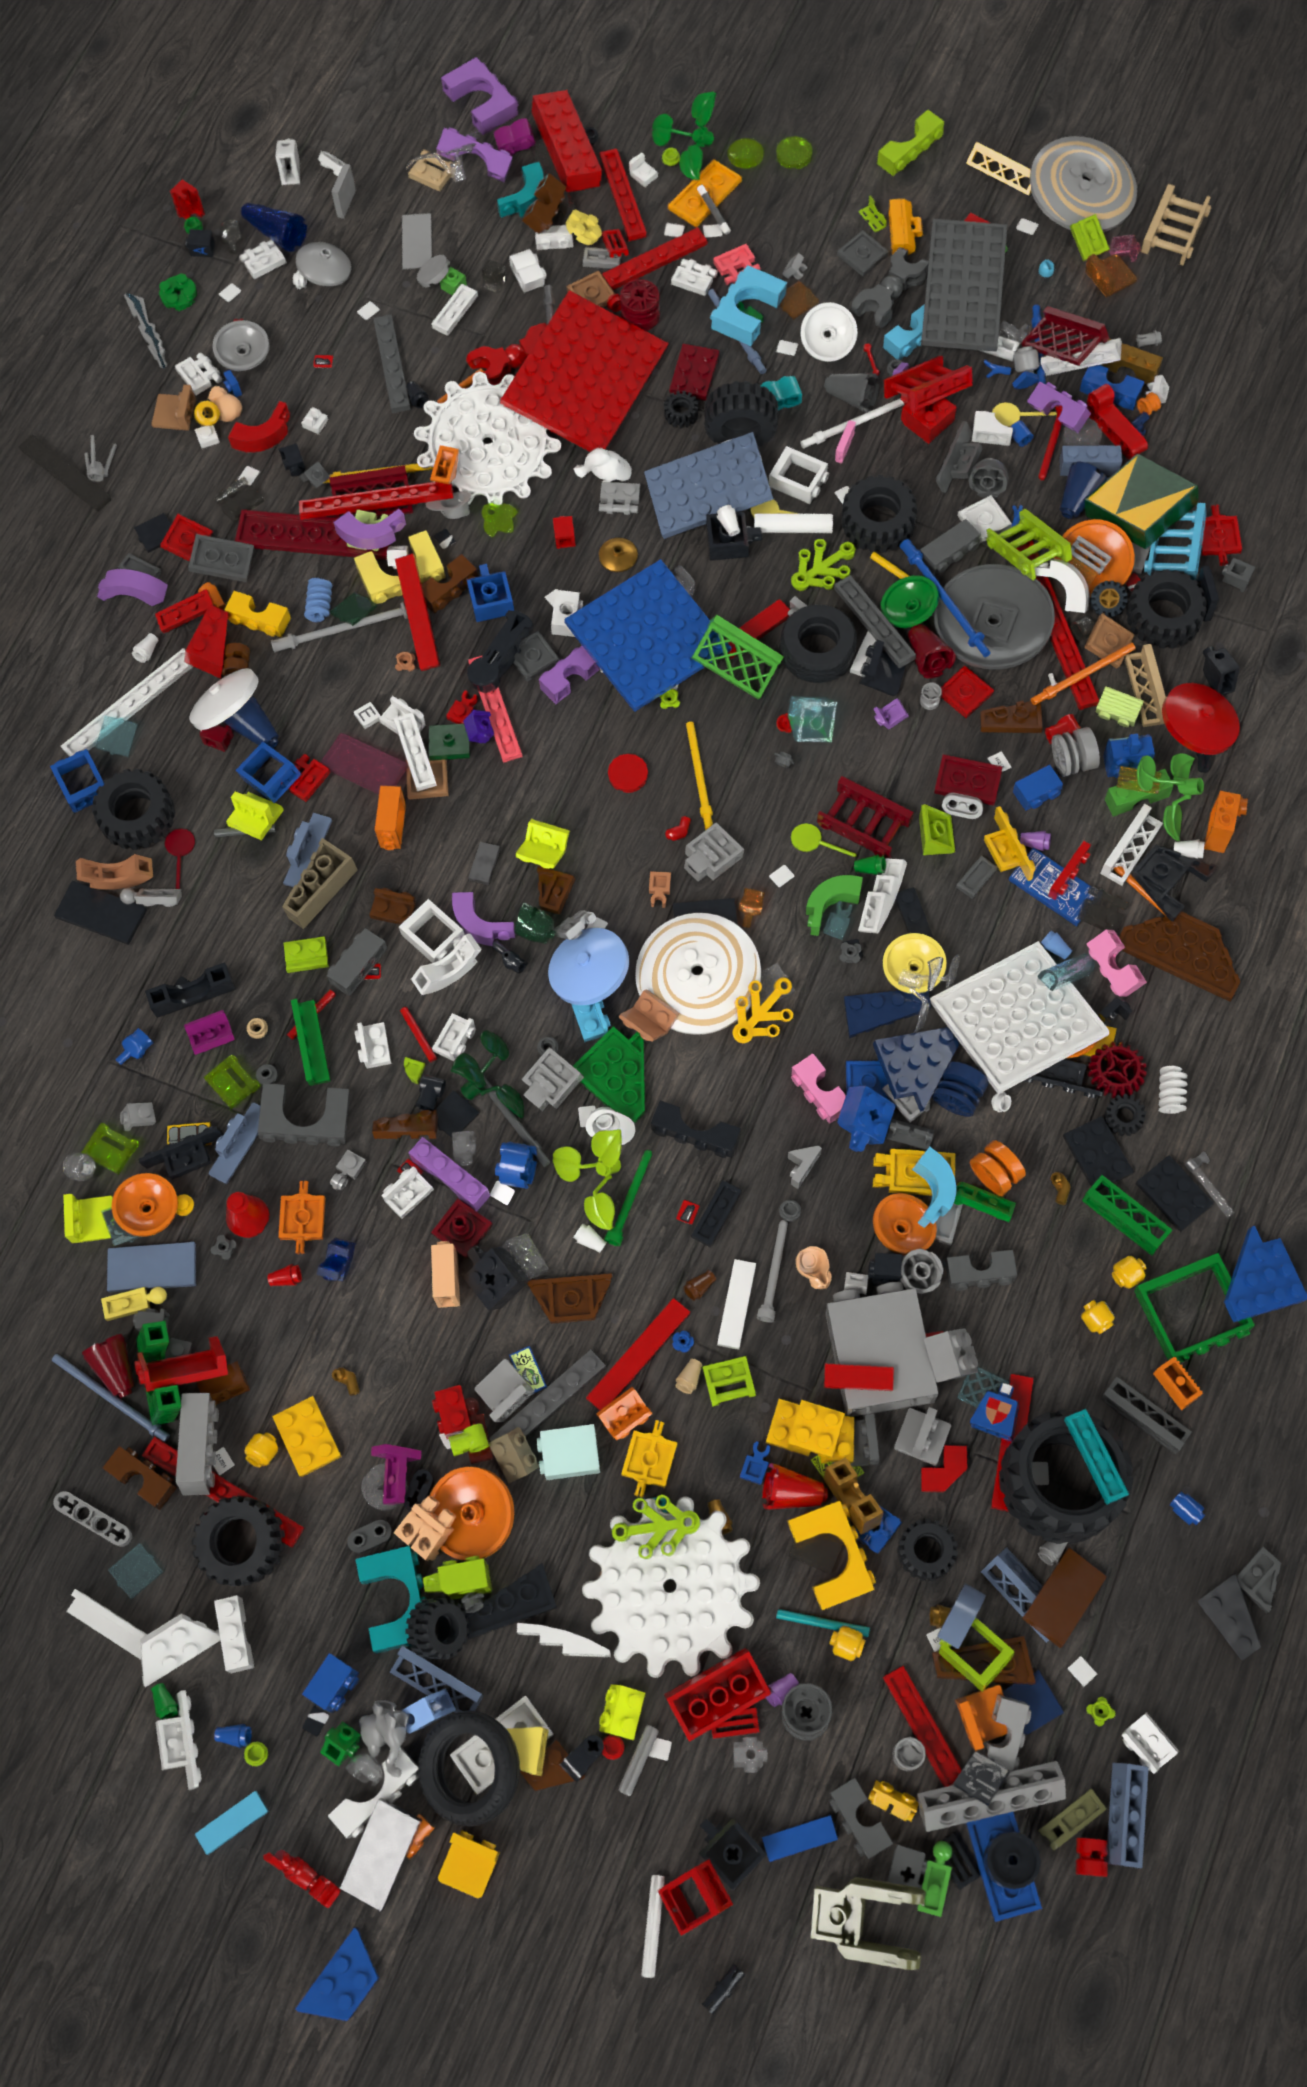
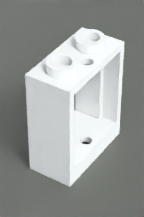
[769,446,829,504]
[399,899,465,963]

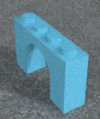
[710,265,787,346]

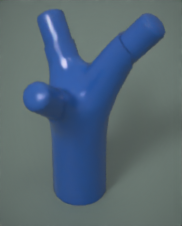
[984,360,1011,378]
[1011,505,1023,527]

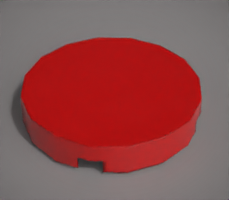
[608,754,648,793]

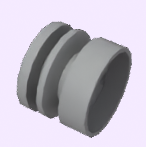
[1052,727,1100,777]

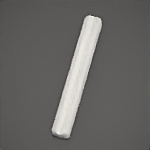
[642,1875,665,1978]

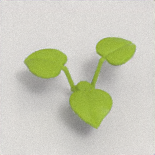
[553,1129,622,1230]

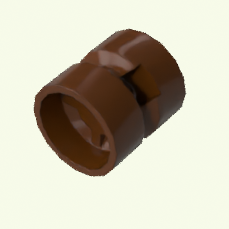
[222,643,250,676]

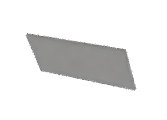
[402,214,432,269]

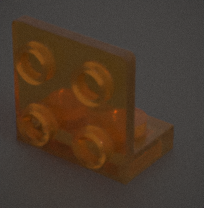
[1085,253,1137,297]

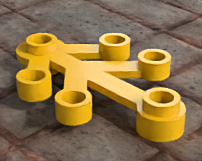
[732,978,793,1043]

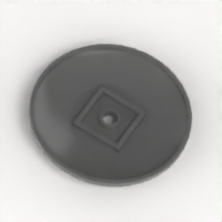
[934,564,1055,670]

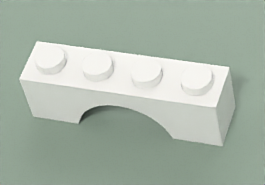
[328,1747,419,1838]

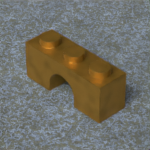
[1100,339,1163,385]
[824,1457,884,1535]

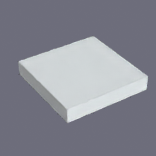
[958,495,1012,544]

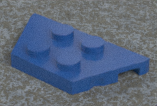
[296,1928,379,2021]

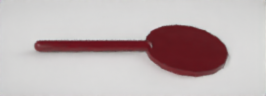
[165,828,195,889]

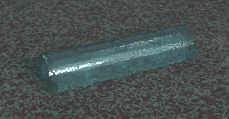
[1037,954,1095,991]

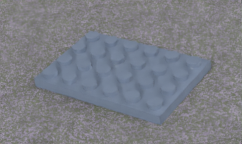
[644,432,774,539]

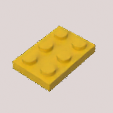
[272,1396,342,1477]

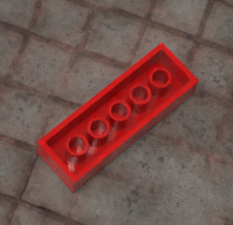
[531,90,602,193]

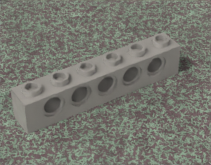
[918,1761,1066,1832]

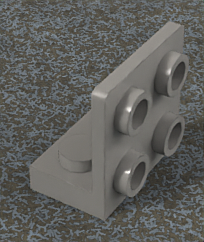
[474,1359,535,1422]

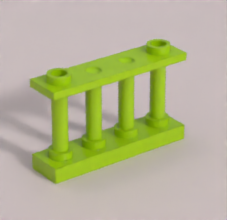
[986,509,1072,581]

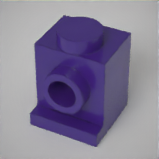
[463,710,494,743]

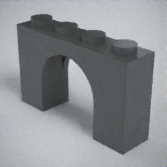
[258,1083,350,1146]

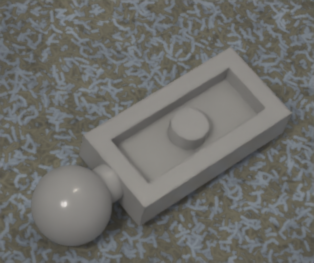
[120,888,182,907]

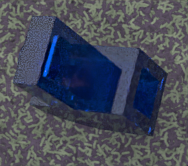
[317,1237,356,1282]

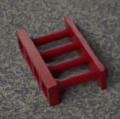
[817,776,914,859]

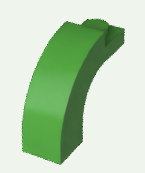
[806,875,863,936]

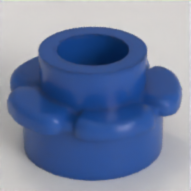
[672,1331,694,1352]

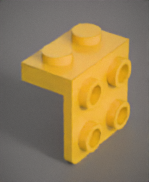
[438,1830,500,1898]

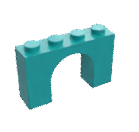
[356,1546,426,1654]

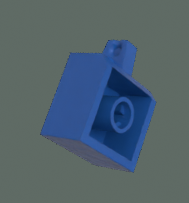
[466,564,514,622]
[1103,734,1155,778]
[837,1086,896,1152]

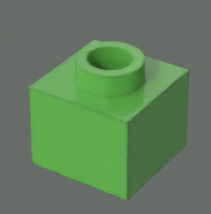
[440,267,467,296]

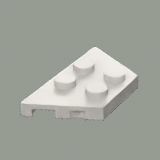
[140,1614,221,1687]

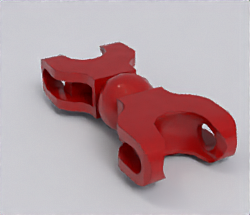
[466,323,547,385]

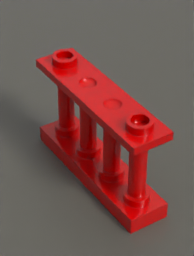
[884,356,972,410]

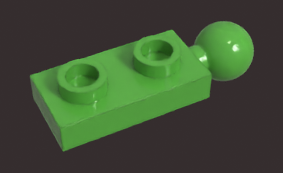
[917,1841,952,1917]

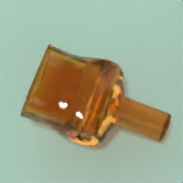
[739,888,765,928]

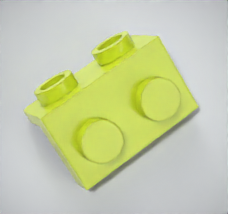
[599,1684,645,1740]

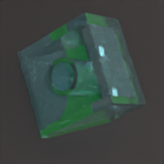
[788,696,837,742]

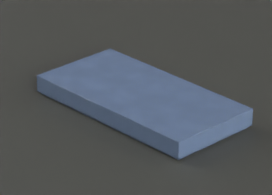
[107,1242,196,1293]

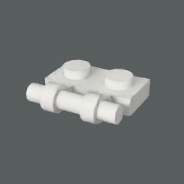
[239,240,286,279]
[671,259,718,296]
[175,353,222,395]

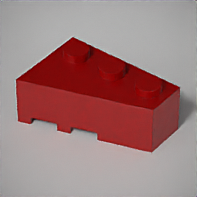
[184,605,228,679]

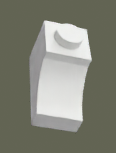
[972,411,1013,446]

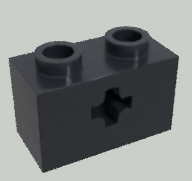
[868,1253,902,1286]

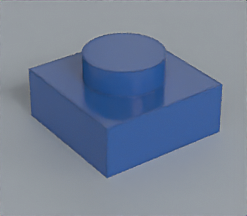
[223,370,242,397]

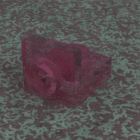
[1109,235,1140,262]

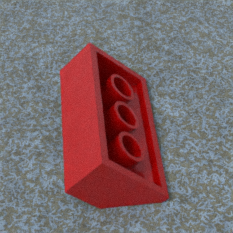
[664,1648,771,1742]

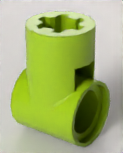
[448,1424,489,1457]

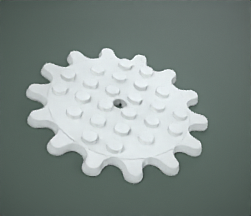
[414,372,561,508]
[582,1496,760,1678]

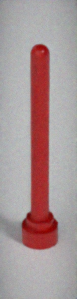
[1038,406,1063,480]

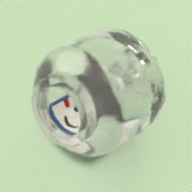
[63,1152,96,1181]

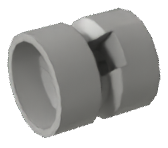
[892,1737,926,1771]

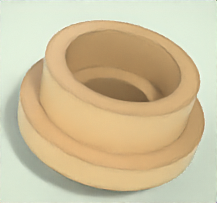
[247,1018,268,1039]

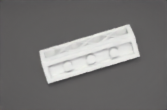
[1041,338,1122,376]
[1100,804,1163,886]
[67,1589,148,1659]

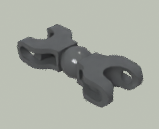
[851,247,929,328]

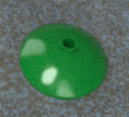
[881,576,939,628]

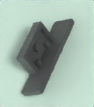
[936,421,983,493]

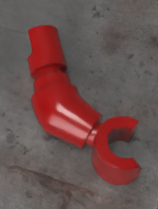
[263,1850,341,1908]

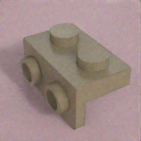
[488,1427,539,1484]

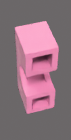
[1087,929,1147,997]
[791,1054,846,1124]

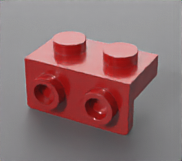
[432,1385,471,1439]

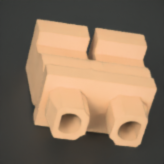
[394,1496,456,1560]

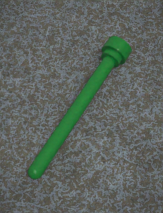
[604,1150,652,1246]

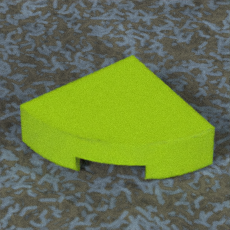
[404,1057,426,1084]

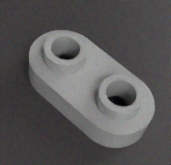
[942,793,983,819]

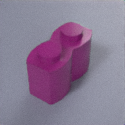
[494,118,535,156]

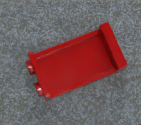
[134,1336,228,1392]

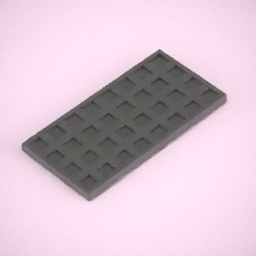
[921,219,1007,352]

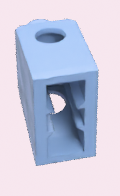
[401,1689,456,1734]

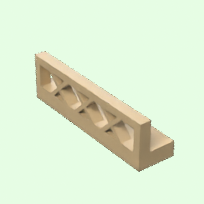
[1124,644,1166,727]

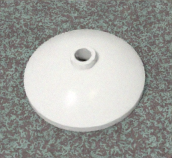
[801,303,857,362]

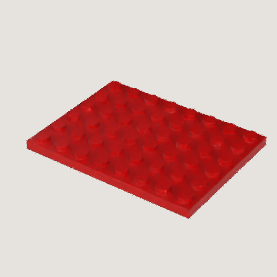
[500,290,668,452]

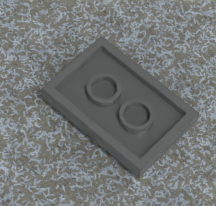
[188,534,254,582]

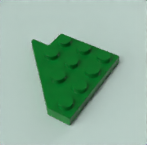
[573,1026,645,1124]

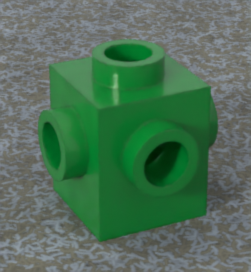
[320,1721,361,1766]

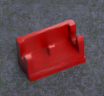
[170,179,205,219]

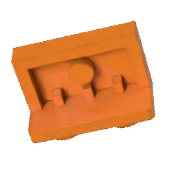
[596,1387,652,1440]

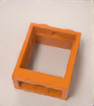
[375,786,406,850]
[1204,790,1241,853]

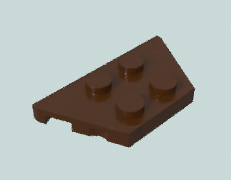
[528,1273,612,1324]

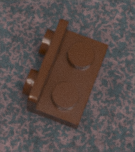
[369,888,417,925]

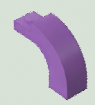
[334,509,406,549]
[97,569,168,606]
[452,892,516,946]

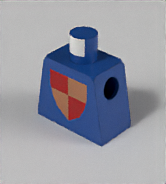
[970,1383,1019,1442]

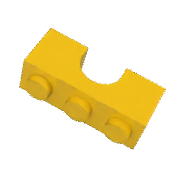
[224,591,291,637]

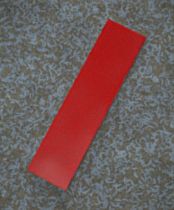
[725,599,790,659]

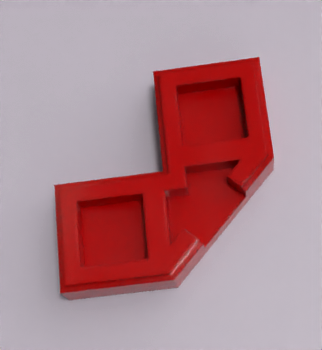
[921,1445,967,1492]

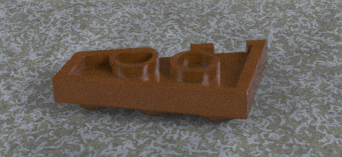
[980,701,1042,733]
[372,1110,438,1139]

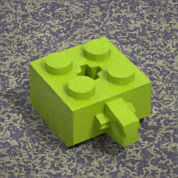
[423,1556,492,1600]

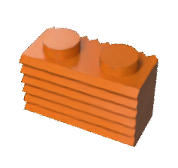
[1153,1357,1203,1411]

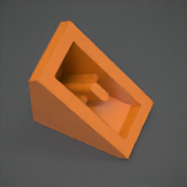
[430,445,459,484]

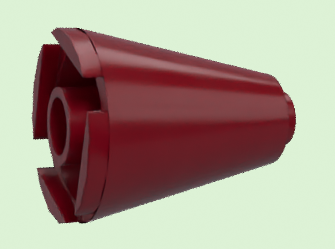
[908,624,956,679]
[82,1333,135,1398]

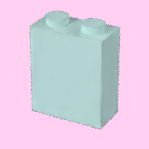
[537,1424,600,1480]

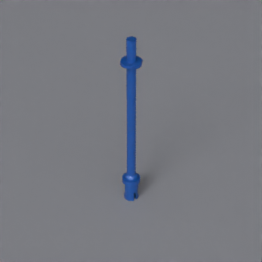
[900,539,991,657]

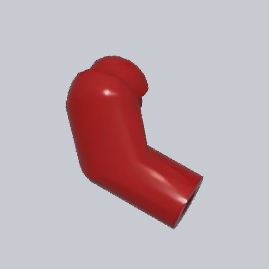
[665,816,691,841]

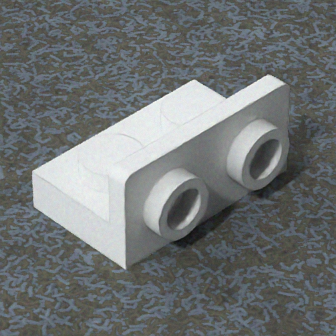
[535,225,573,250]
[379,696,426,735]
[355,1022,392,1069]

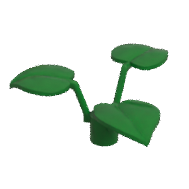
[652,92,716,180]

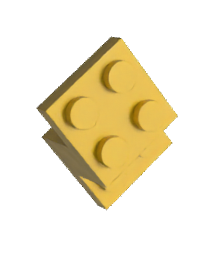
[766,1399,845,1458]

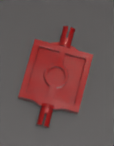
[1201,504,1242,566]

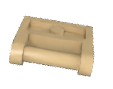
[409,150,456,192]

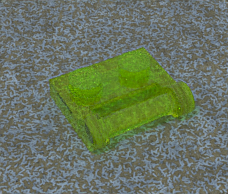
[203,1055,261,1109]
[81,1123,139,1175]

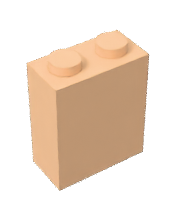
[431,1241,460,1308]

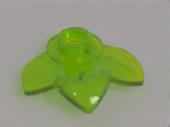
[481,503,518,537]

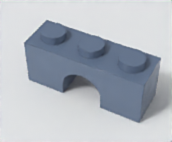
[1059,446,1122,476]

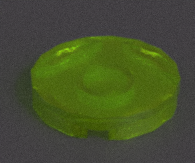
[776,136,812,169]

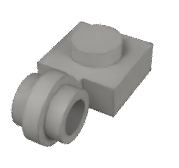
[330,1149,366,1191]

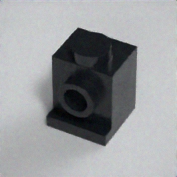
[279,443,306,477]

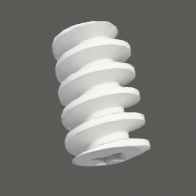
[1158,1066,1187,1114]

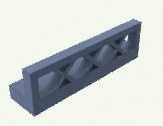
[981,1547,1049,1643]
[390,1646,484,1713]

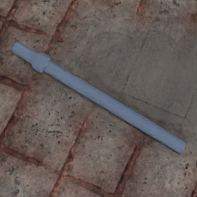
[708,289,766,374]

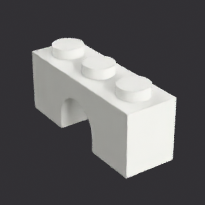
[214,1595,254,1673]

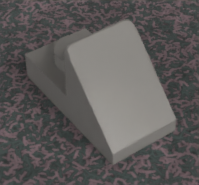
[788,1146,822,1189]

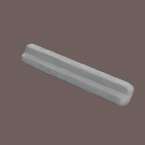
[619,1725,659,1796]

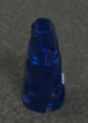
[241,202,307,252]

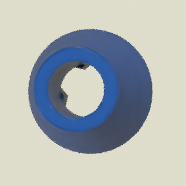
[215,1724,252,1748]

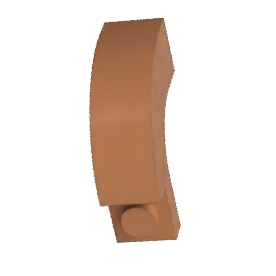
[76,854,153,890]

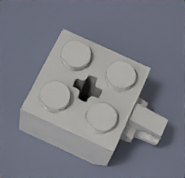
[924,1328,978,1383]

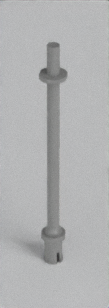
[271,602,408,653]

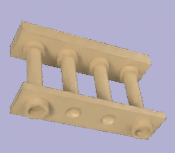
[1141,184,1211,265]

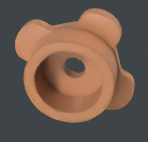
[395,652,416,671]

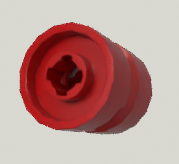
[1075,1838,1108,1877]

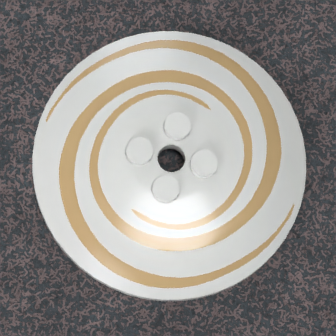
[636,913,761,1035]

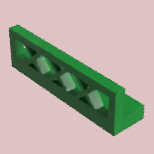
[291,999,331,1086]
[1082,1175,1172,1256]

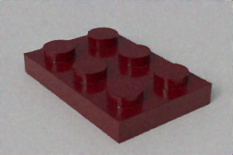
[669,344,719,401]
[934,754,1003,806]

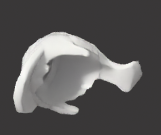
[573,448,632,482]

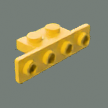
[984,806,1035,881]

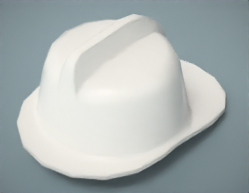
[585,1107,635,1145]

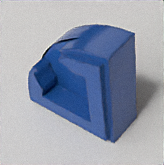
[1012,371,1040,389]

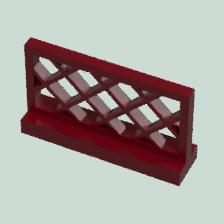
[1021,306,1110,366]
[329,465,413,519]

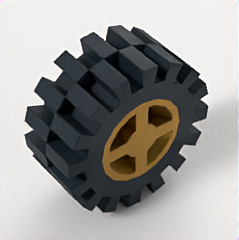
[1090,580,1128,618]

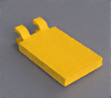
[873,1149,955,1196]

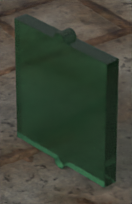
[330,592,377,626]

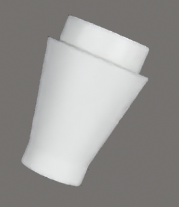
[717,505,740,536]
[132,633,158,663]
[1174,839,1205,859]
[573,1223,607,1253]

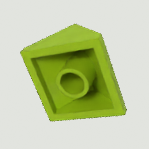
[919,804,955,855]

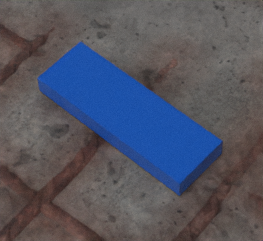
[762,1815,838,1862]

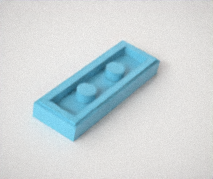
[195,1791,269,1855]

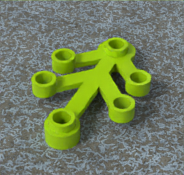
[791,539,855,591]
[612,1495,700,1560]

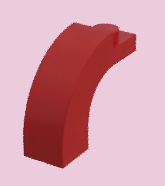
[228,401,290,452]

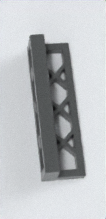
[1100,1377,1192,1455]

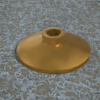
[599,538,638,572]

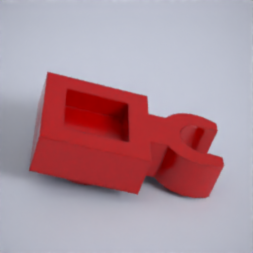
[446,690,478,724]

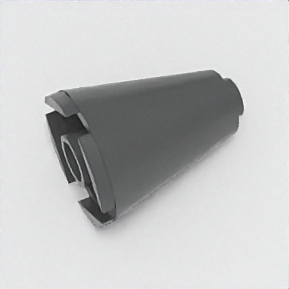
[824,373,879,412]

